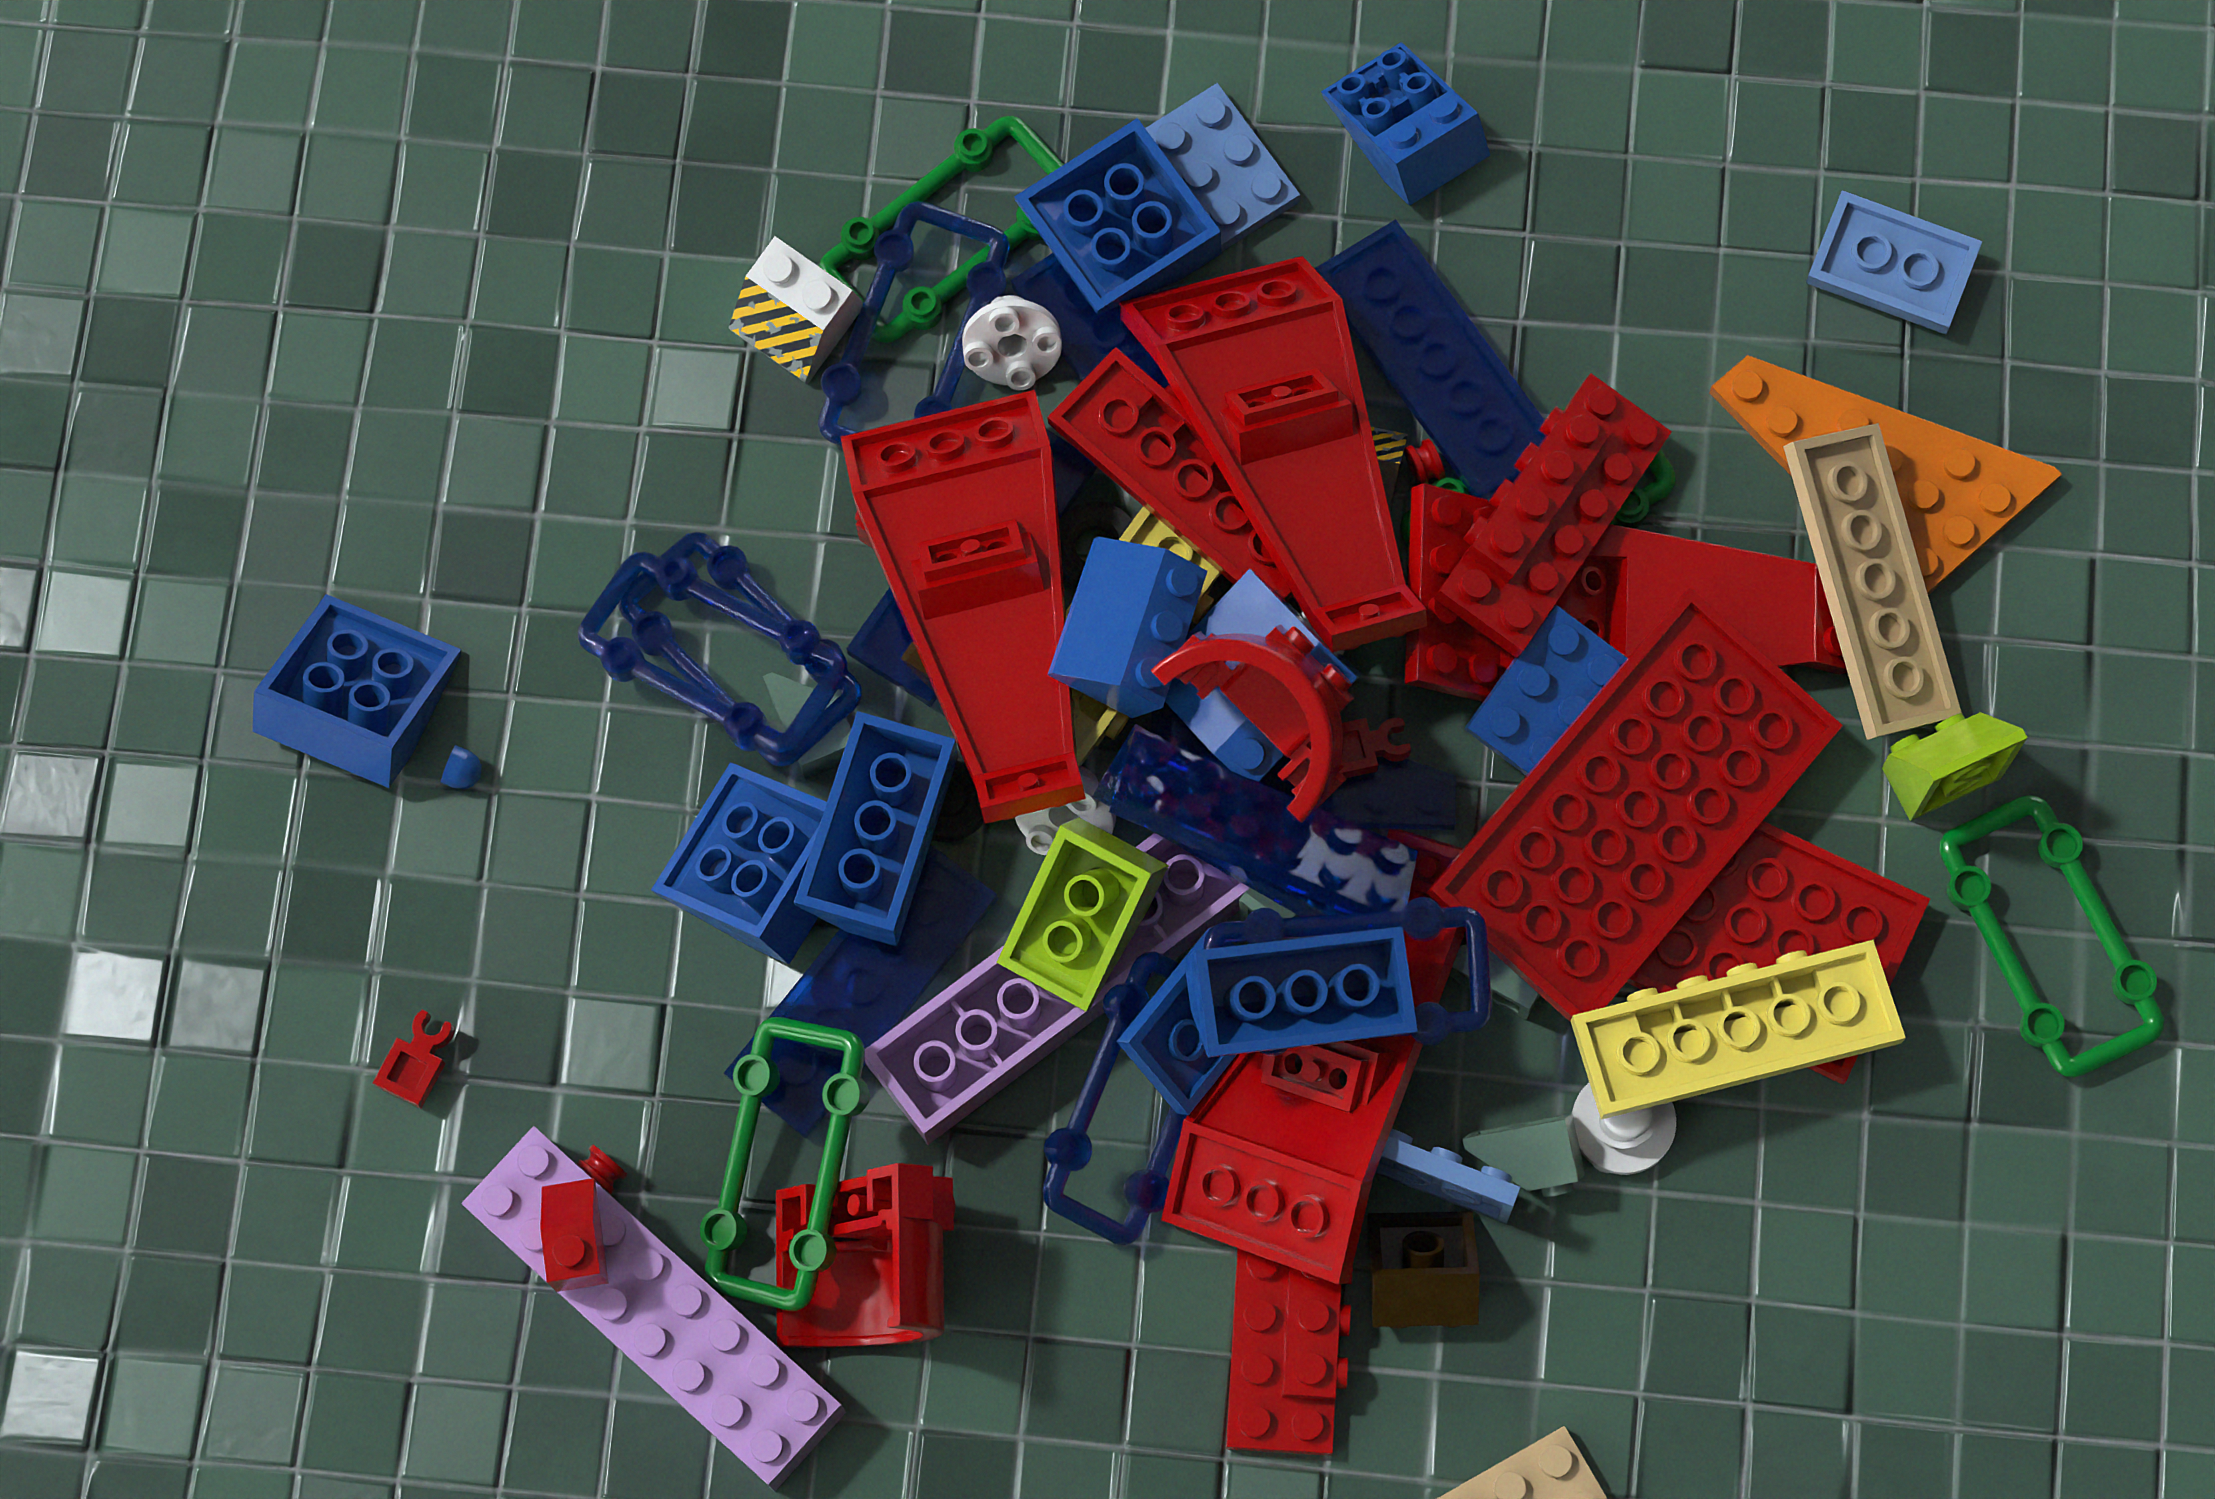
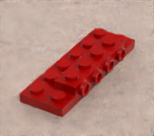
[1047,347,1293,602]
[1434,373,1672,658]
[1226,1248,1353,1456]

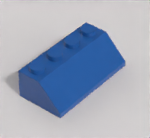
[794,711,959,946]
[1184,927,1418,1058]

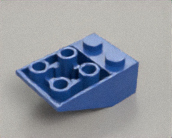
[1321,42,1490,206]

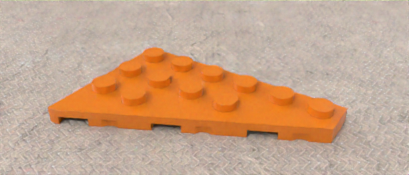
[1709,355,2062,595]

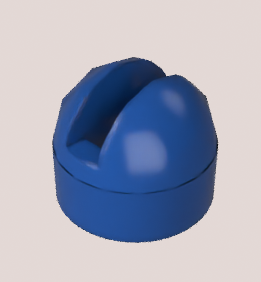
[441,745,482,789]

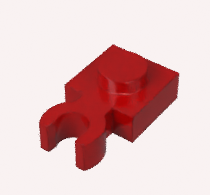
[1340,718,1411,778]
[373,1009,455,1109]

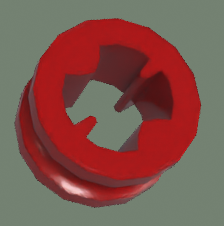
[1404,438,1446,485]
[576,1144,628,1195]

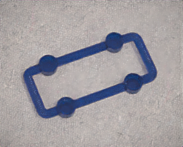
[818,201,1010,446]
[618,532,862,767]
[578,552,848,753]
[1203,897,1492,1056]
[1042,951,1187,1246]

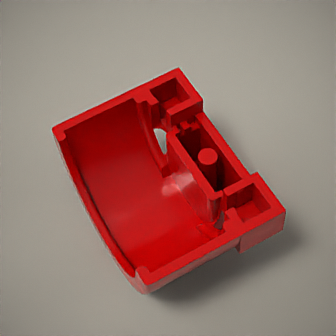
[1151,624,1354,823]
[776,1163,956,1348]

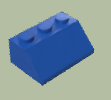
[1047,537,1208,718]

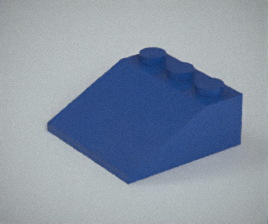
[1014,118,1222,315]
[1165,568,1362,790]
[252,594,461,788]
[651,762,827,965]

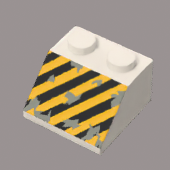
[729,236,865,384]

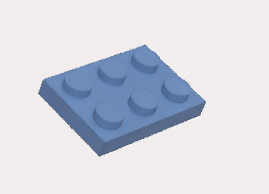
[1145,83,1300,251]
[1806,190,1982,335]
[1375,1129,1520,1224]

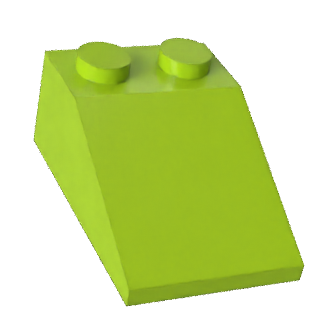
[1882,712,2028,821]
[996,817,1169,1012]

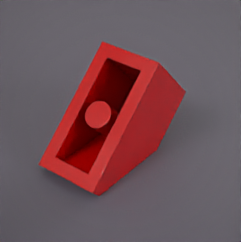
[540,1178,609,1292]

